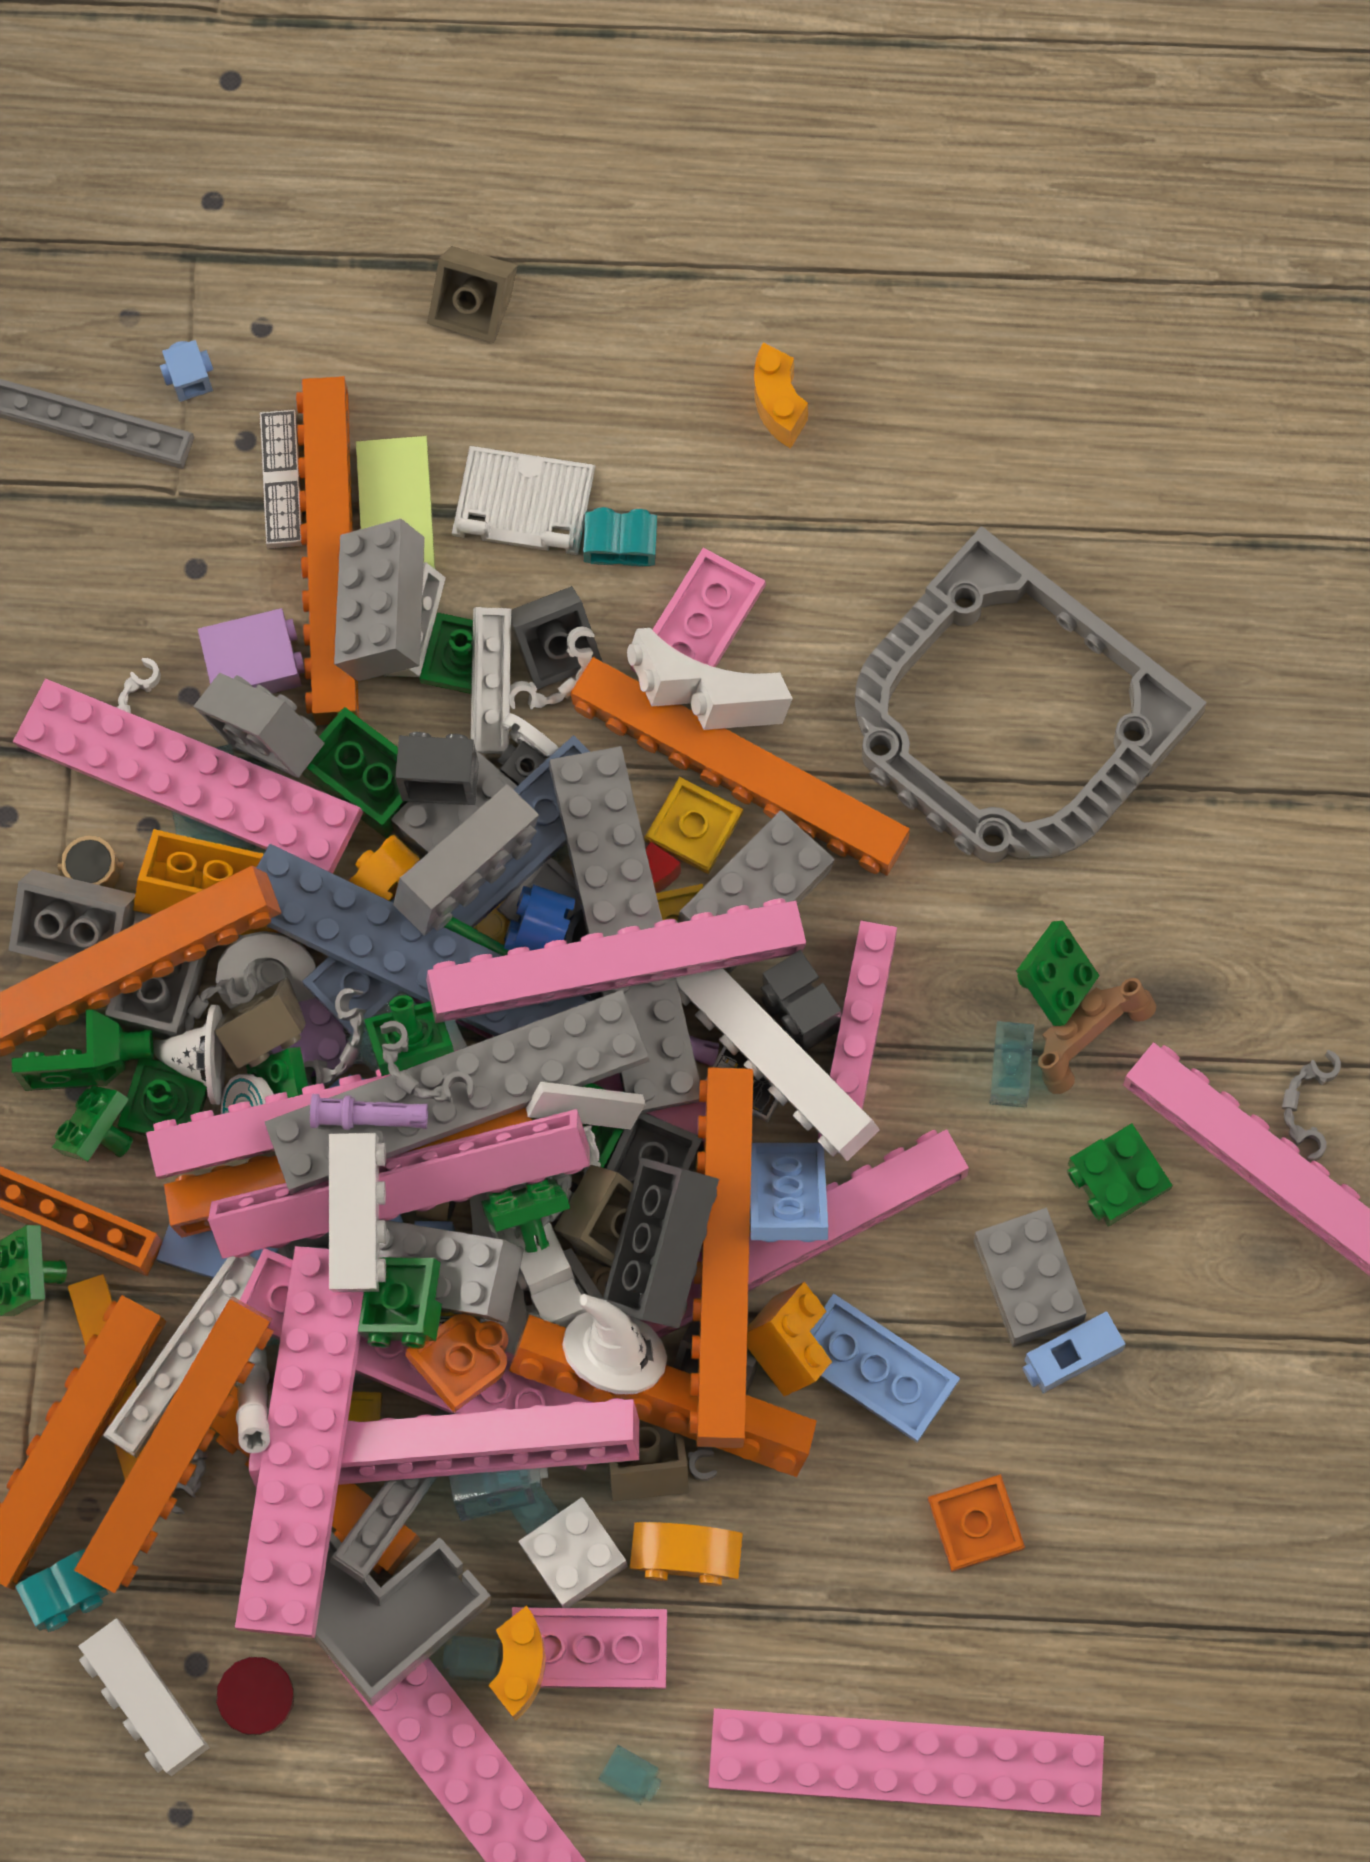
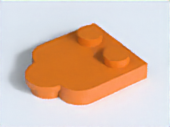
[405,1314,509,1413]

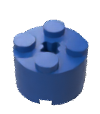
[504,884,575,951]

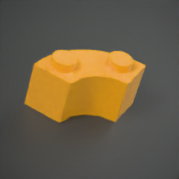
[754,342,808,449]
[630,1522,743,1586]
[488,1605,546,1721]

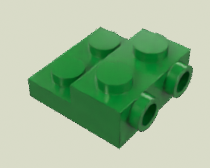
[1067,1123,1173,1227]
[358,1257,442,1349]

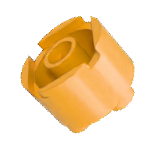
[348,835,421,901]

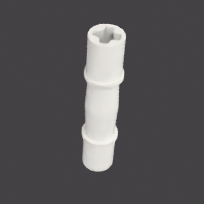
[236,1348,270,1453]

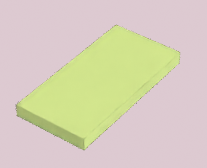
[356,436,436,570]

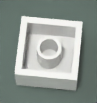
[519,1497,628,1608]

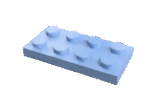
[750,1143,828,1242]
[810,1293,960,1443]

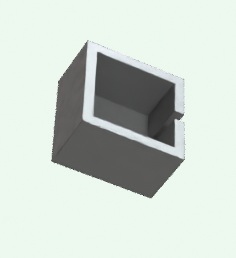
[395,732,479,805]
[761,949,842,1052]

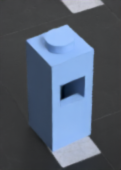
[1022,1311,1126,1393]

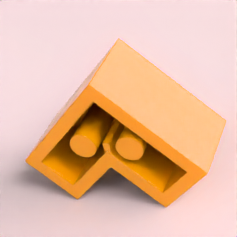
[747,1281,832,1397]

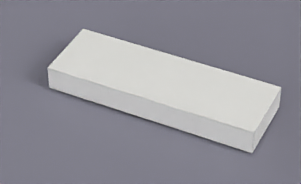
[526,1082,646,1130]

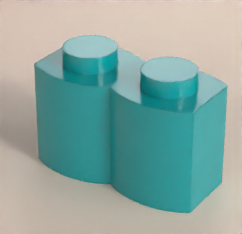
[583,507,657,566]
[15,1549,109,1632]

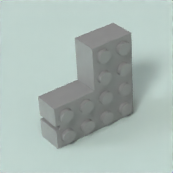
[314,1531,491,1706]

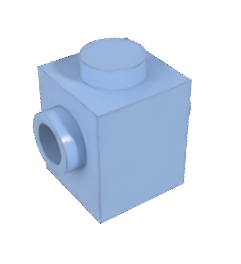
[159,340,213,402]

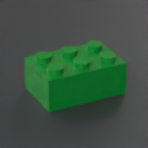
[302,707,408,839]

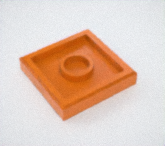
[928,1474,1025,1572]

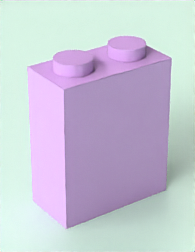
[198,608,305,693]

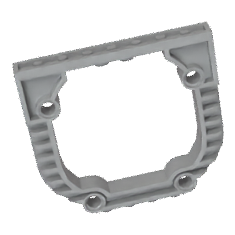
[855,526,1207,863]

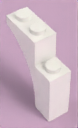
[627,628,793,730]

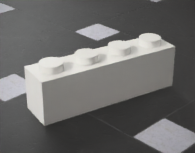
[329,1133,386,1292]
[78,1618,210,1776]

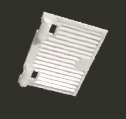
[452,446,595,555]

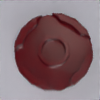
[216,1657,294,1735]

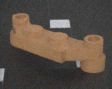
[1038,978,1156,1094]

